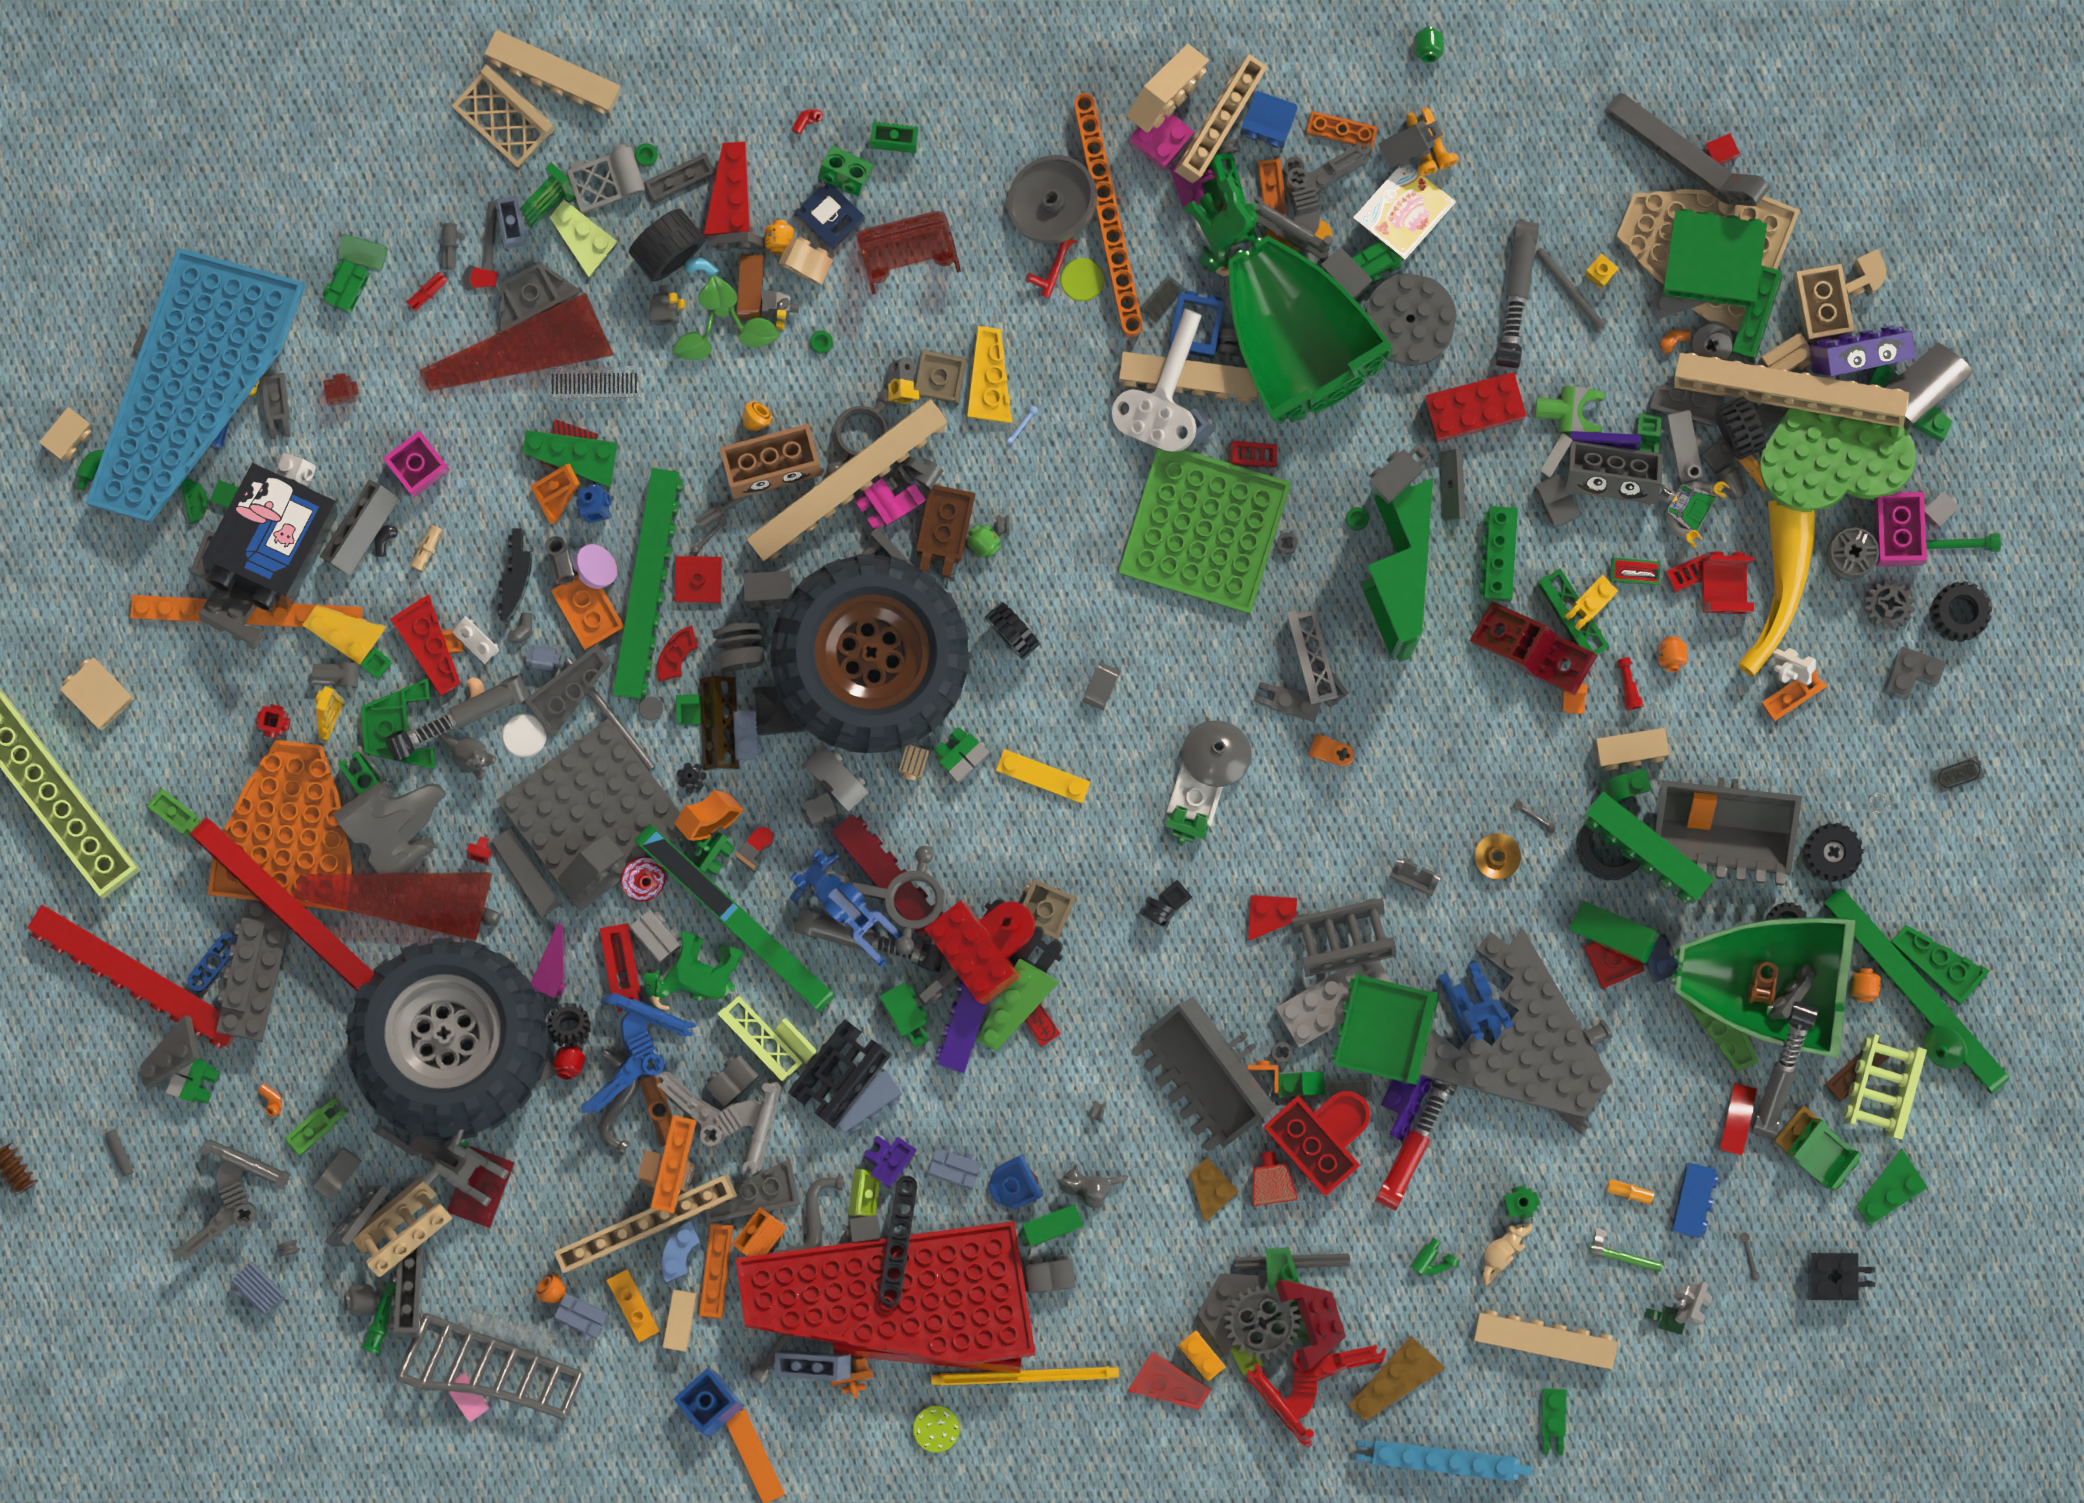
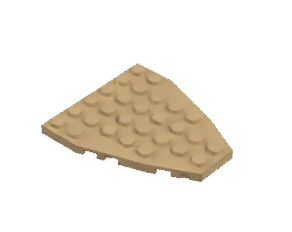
[1616,189,1800,334]

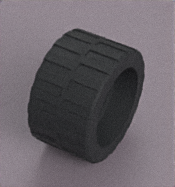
[629,209,705,282]
[1576,813,1641,881]

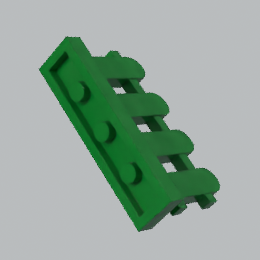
[520,162,575,229]

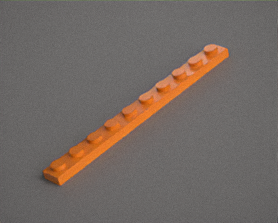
[130,595,363,628]

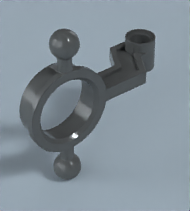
[826,388,943,490]
[828,846,944,955]

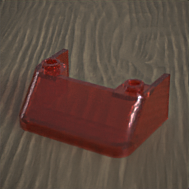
[856,211,961,295]

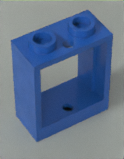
[1169,291,1225,359]

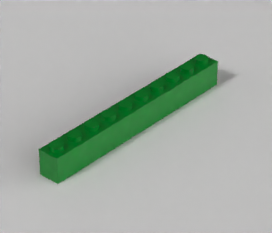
[613,468,684,701]

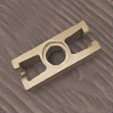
[663,1289,698,1352]

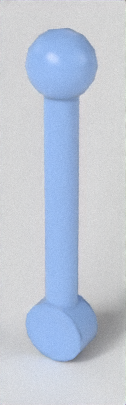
[1006,406,1038,446]

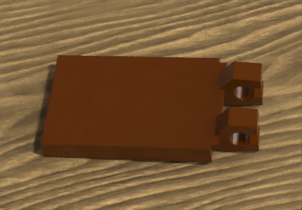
[916,485,976,579]

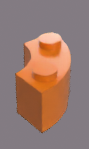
[674,790,744,840]

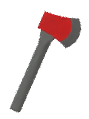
[463,201,498,291]

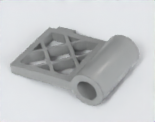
[567,144,646,213]

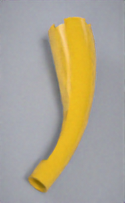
[1738,501,1815,677]

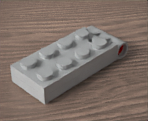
[1275,961,1392,1048]

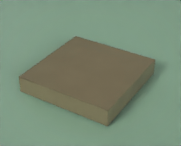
[914,350,967,404]

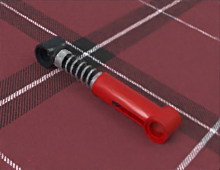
[1375,1080,1458,1211]

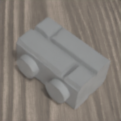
[629,910,681,964]

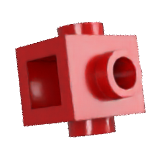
[256,704,291,739]

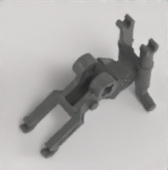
[1255,143,1371,263]
[373,1125,509,1206]
[173,1139,291,1261]

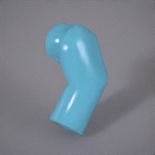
[684,257,720,277]

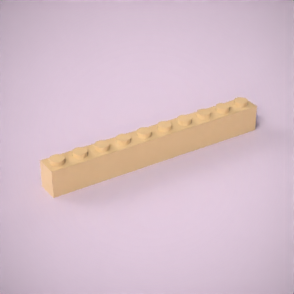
[1674,353,1909,427]
[747,398,948,561]

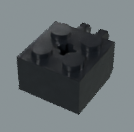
[1808,1253,1876,1301]

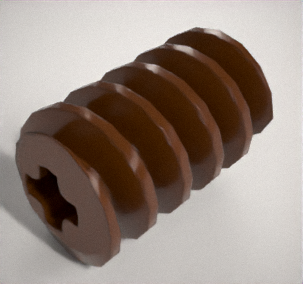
[0,1143,39,1195]

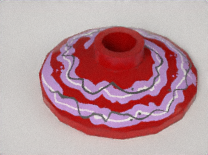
[621,856,666,902]

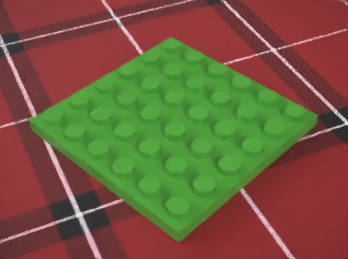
[1118,448,1292,615]

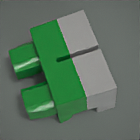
[934,727,990,784]
[166,1059,221,1104]

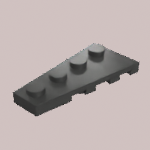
[525,645,611,737]
[705,1159,800,1223]

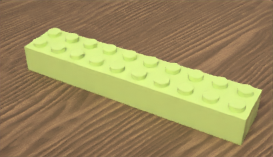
[0,688,141,899]

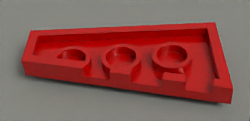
[390,594,460,697]

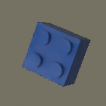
[673,1368,744,1437]

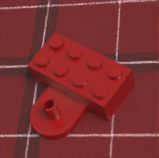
[924,900,1035,1005]
[1262,1091,1370,1197]

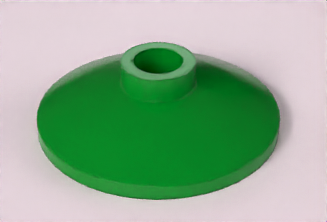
[1923,1026,1967,1069]

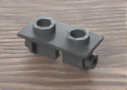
[1390,858,1441,896]

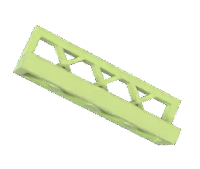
[718,996,803,1082]

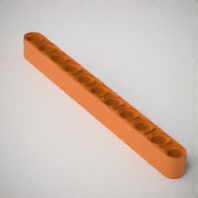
[1074,93,1143,338]

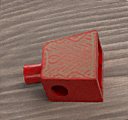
[1252,1151,1298,1206]

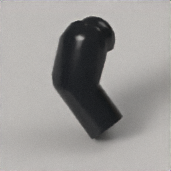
[374,525,398,557]

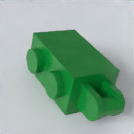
[880,982,930,1048]

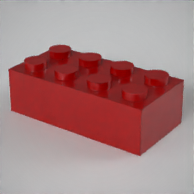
[1424,372,1526,443]

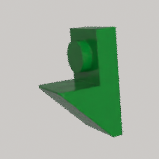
[1278,1072,1325,1098]

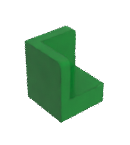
[676,694,701,725]

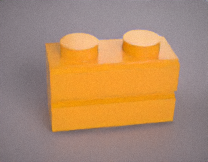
[1178,1330,1226,1382]

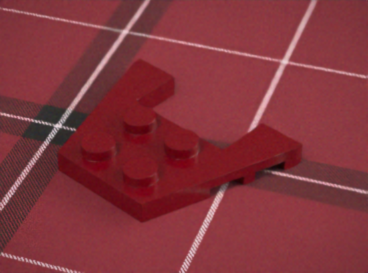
[1275,1280,1346,1371]

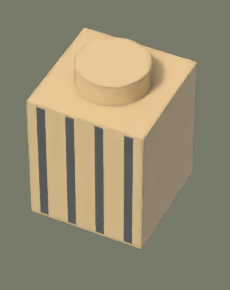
[899,745,929,782]

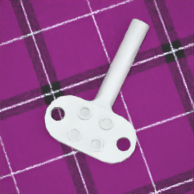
[1112,309,1202,452]

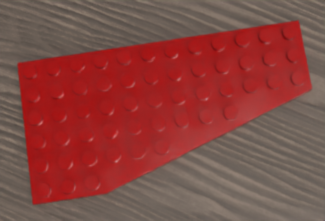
[736,1221,1036,1365]

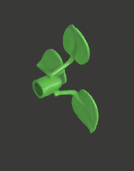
[672,275,780,360]

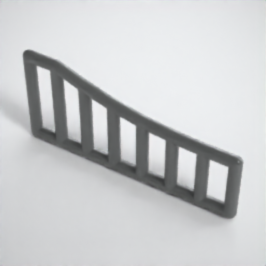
[396,1313,584,1420]

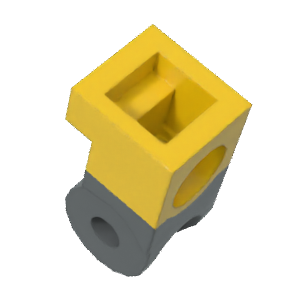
[888,357,919,404]

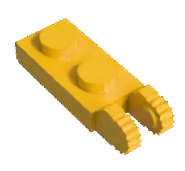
[1564,575,1618,630]

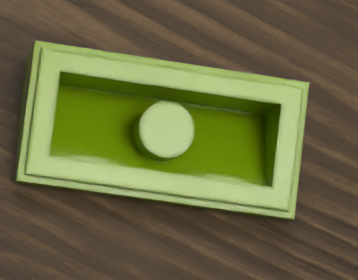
[848,1169,880,1217]

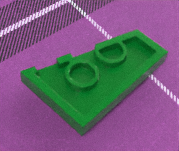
[1856,1148,1928,1226]

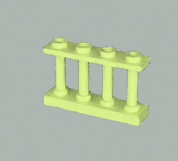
[1843,1034,1927,1140]

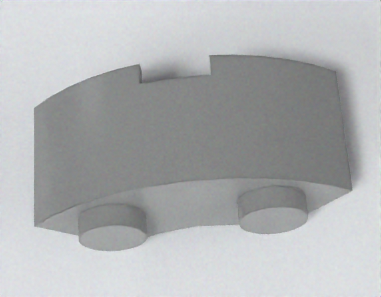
[804,746,868,812]

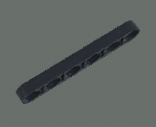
[880,1175,917,1308]

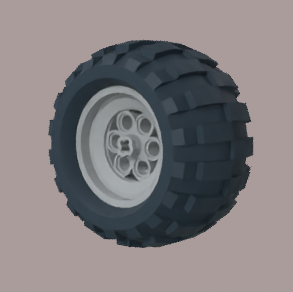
[345,938,549,1141]

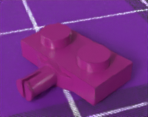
[1169,163,1214,208]

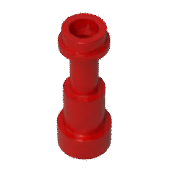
[1617,657,1644,711]

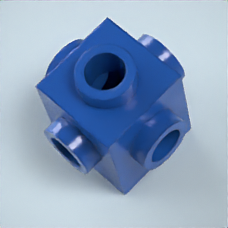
[576,485,612,523]

